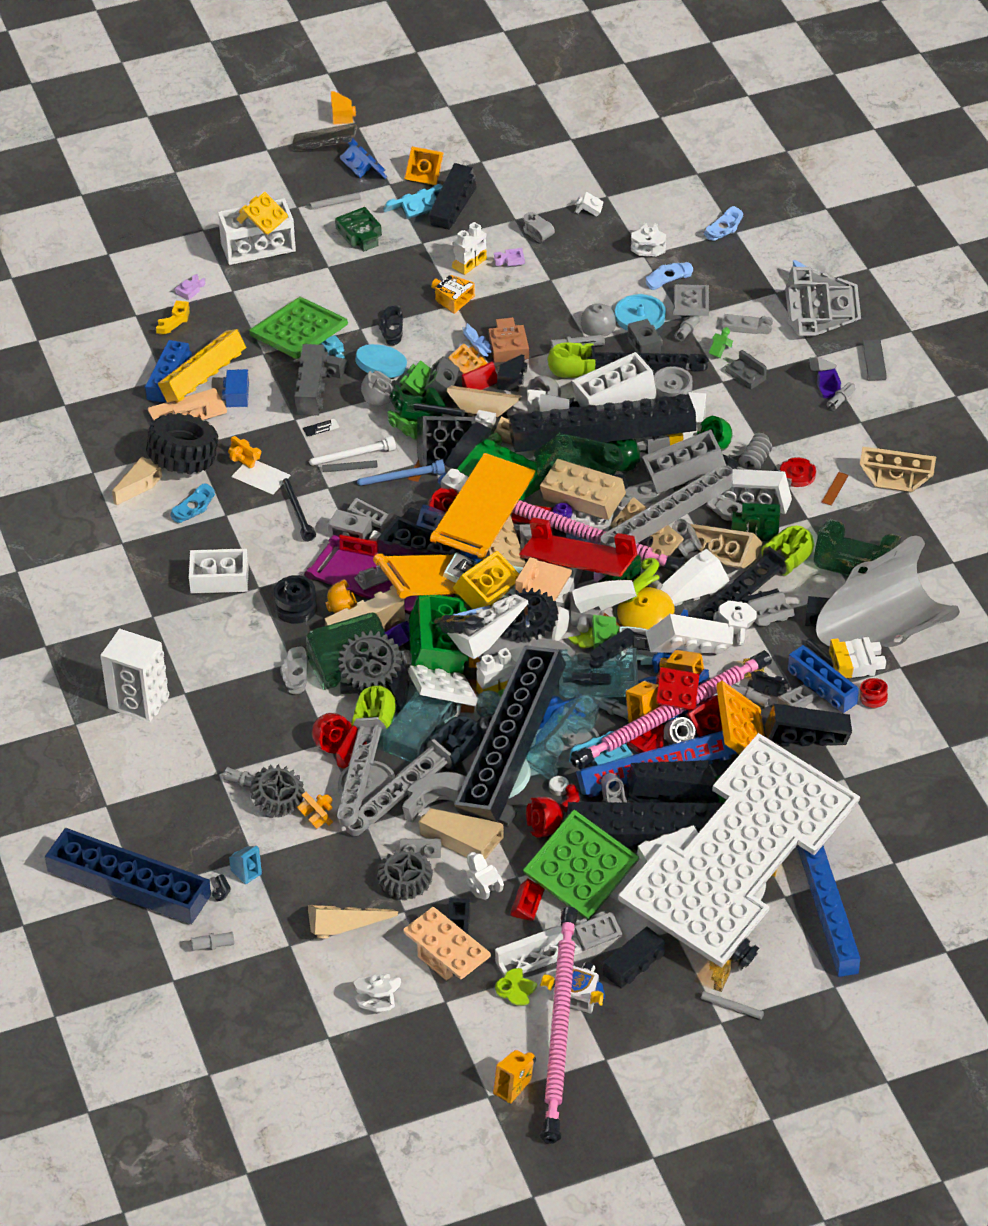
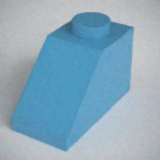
[229,846,262,885]

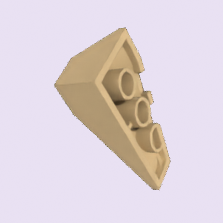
[690,524,763,569]
[308,905,398,938]

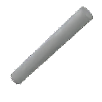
[310,192,361,209]
[701,991,764,1019]

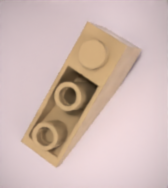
[112,457,162,505]

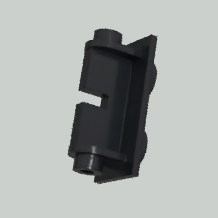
[747,671,790,697]

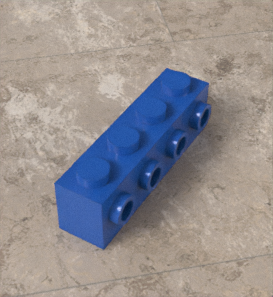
[145,340,192,403]
[788,645,859,714]

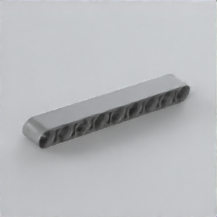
[601,465,733,547]

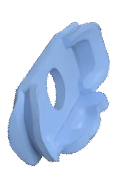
[704,206,743,241]
[645,262,693,290]
[462,323,492,356]

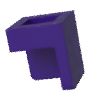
[817,368,841,398]
[382,621,410,647]

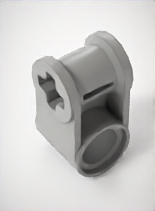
[523,212,555,243]
[672,519,702,557]
[601,773,627,802]

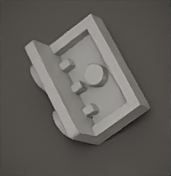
[748,591,794,626]

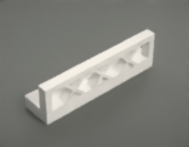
[495,925,582,977]

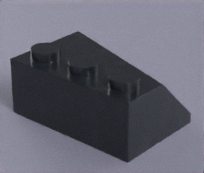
[417,416,476,467]

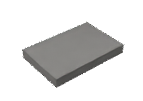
[674,284,709,316]

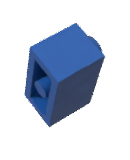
[222,369,249,407]

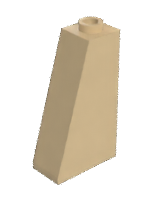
[419,808,504,860]

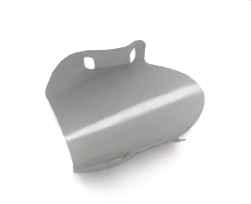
[816,536,960,647]

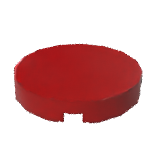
[780,457,816,487]

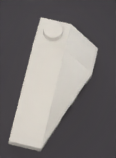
[660,549,731,606]

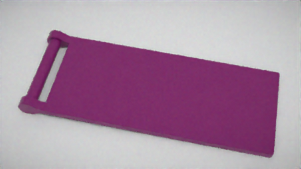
[304,535,456,614]

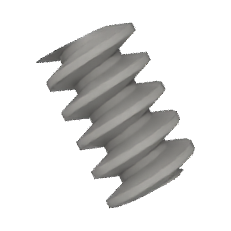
[738,433,773,470]

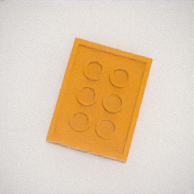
[716,681,765,755]

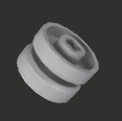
[654,367,693,398]

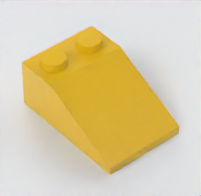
[453,551,519,609]

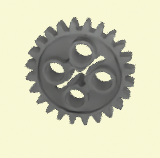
[338,631,402,691]

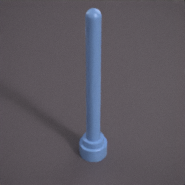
[357,459,445,486]

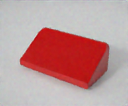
[462,362,497,390]
[339,535,378,556]
[336,726,367,769]
[510,878,544,921]

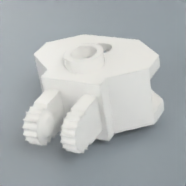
[631,223,666,256]
[714,601,756,645]
[466,852,504,900]
[353,973,401,1012]

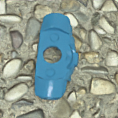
[170,483,215,523]

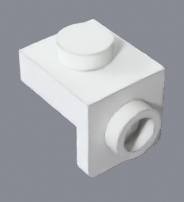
[575,192,603,216]

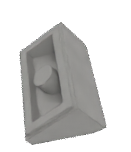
[809,357,837,371]

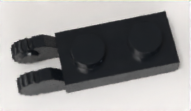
[589,628,633,669]

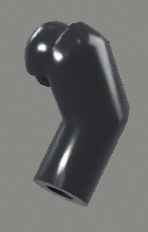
[212,874,231,901]

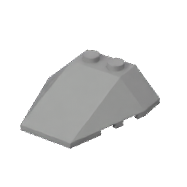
[785,267,861,336]

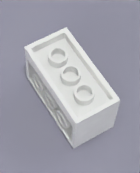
[218,198,296,265]
[100,629,169,722]

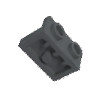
[726,350,767,390]
[324,355,348,378]

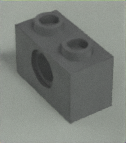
[628,319,663,353]
[425,356,459,400]

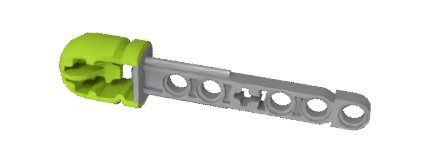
[337,686,395,827]

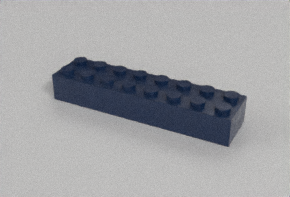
[45,828,211,925]

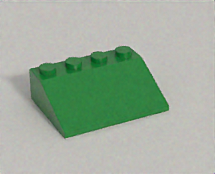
[457,439,547,501]

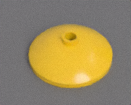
[617,587,675,630]

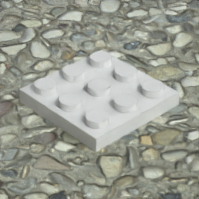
[408,665,478,706]

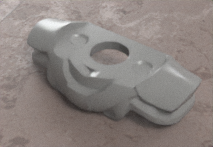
[706,494,742,521]
[280,646,308,694]

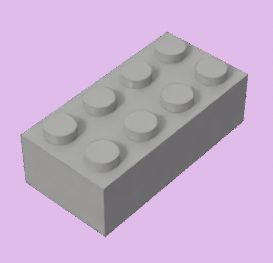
[642,430,726,494]

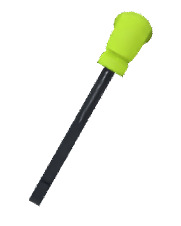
[547,343,709,378]
[691,525,814,621]

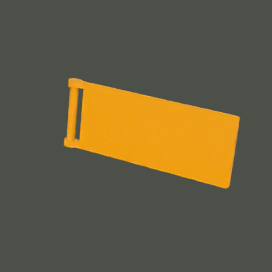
[430,453,535,560]
[373,554,458,598]

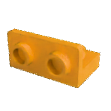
[448,343,487,374]

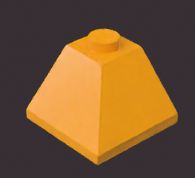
[405,146,444,185]

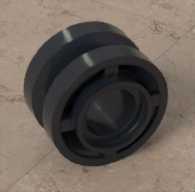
[728,937,759,970]

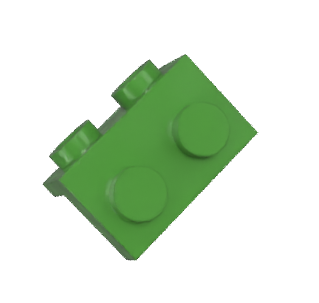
[399,360,431,396]
[387,410,417,440]
[592,615,619,648]

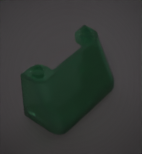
[813,519,901,576]
[306,612,386,690]

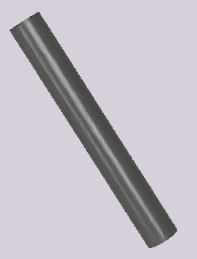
[322,460,378,472]

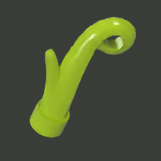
[626,558,659,602]

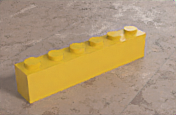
[158,329,246,403]

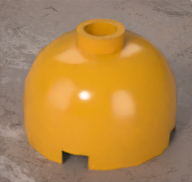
[325,579,357,614]

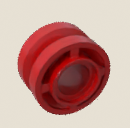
[860,678,888,708]

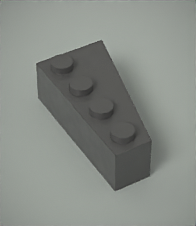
[294,344,328,416]

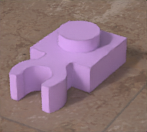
[494,248,525,266]
[175,274,206,300]

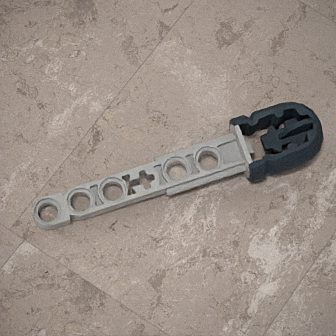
[346,716,481,836]

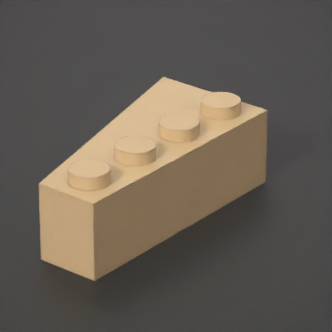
[325,586,405,647]

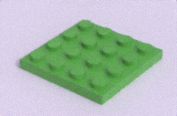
[249,296,348,359]
[523,810,639,921]

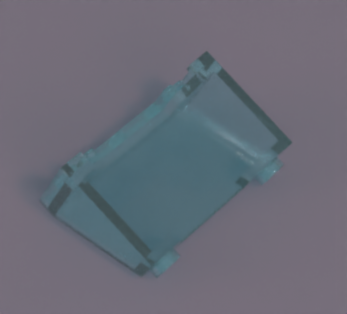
[558,648,638,699]
[526,695,600,780]

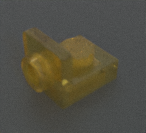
[709,960,731,992]

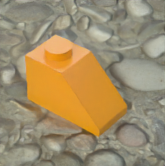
[331,91,356,124]

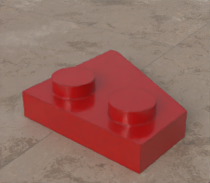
[627,724,664,753]

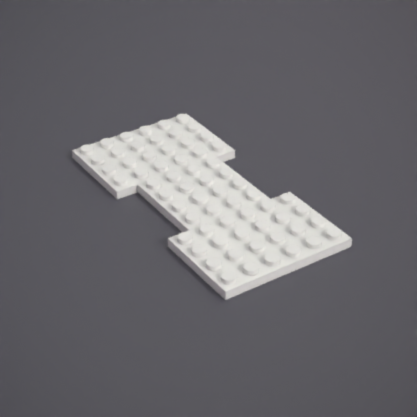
[618,733,860,968]

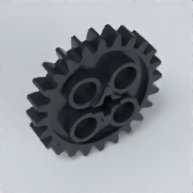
[502,588,559,642]

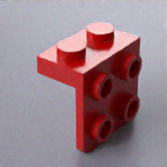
[656,667,699,711]

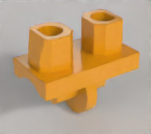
[228,436,261,468]
[297,792,333,829]

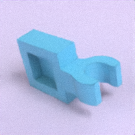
[320,335,345,359]

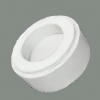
[549,776,569,796]

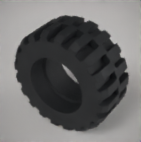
[146,413,218,474]

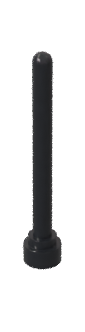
[282,478,316,542]

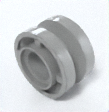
[663,717,695,745]

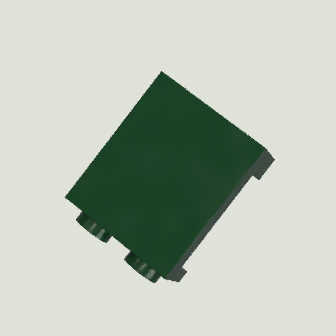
[389,385,445,419]

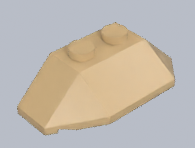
[447,385,521,417]
[860,446,936,492]

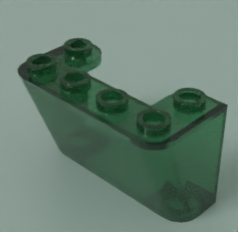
[534,433,623,477]

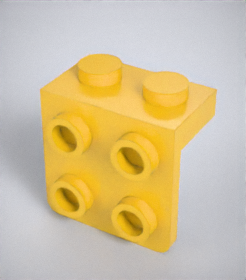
[236,192,288,235]

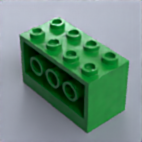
[409,595,469,674]

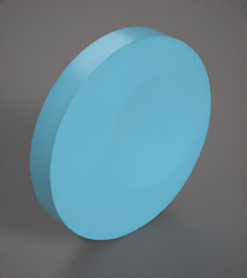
[615,294,666,331]
[355,344,407,378]

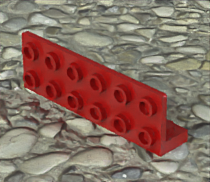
[519,517,637,577]

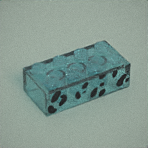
[383,691,457,762]

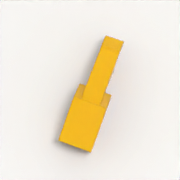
[156,301,190,334]

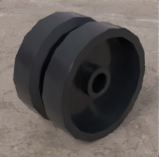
[274,575,317,624]

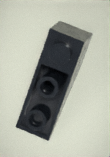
[381,661,409,719]

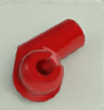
[560,784,580,812]

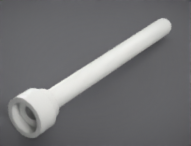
[309,436,396,466]

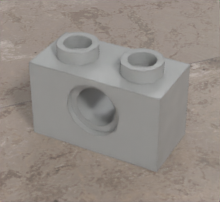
[328,510,372,540]

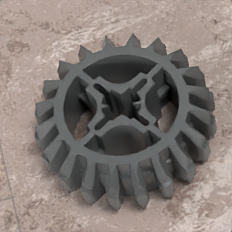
[250,764,305,817]
[377,849,433,900]

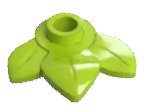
[568,627,593,648]
[495,968,537,1006]

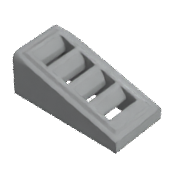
[347,498,388,528]
[776,684,818,708]

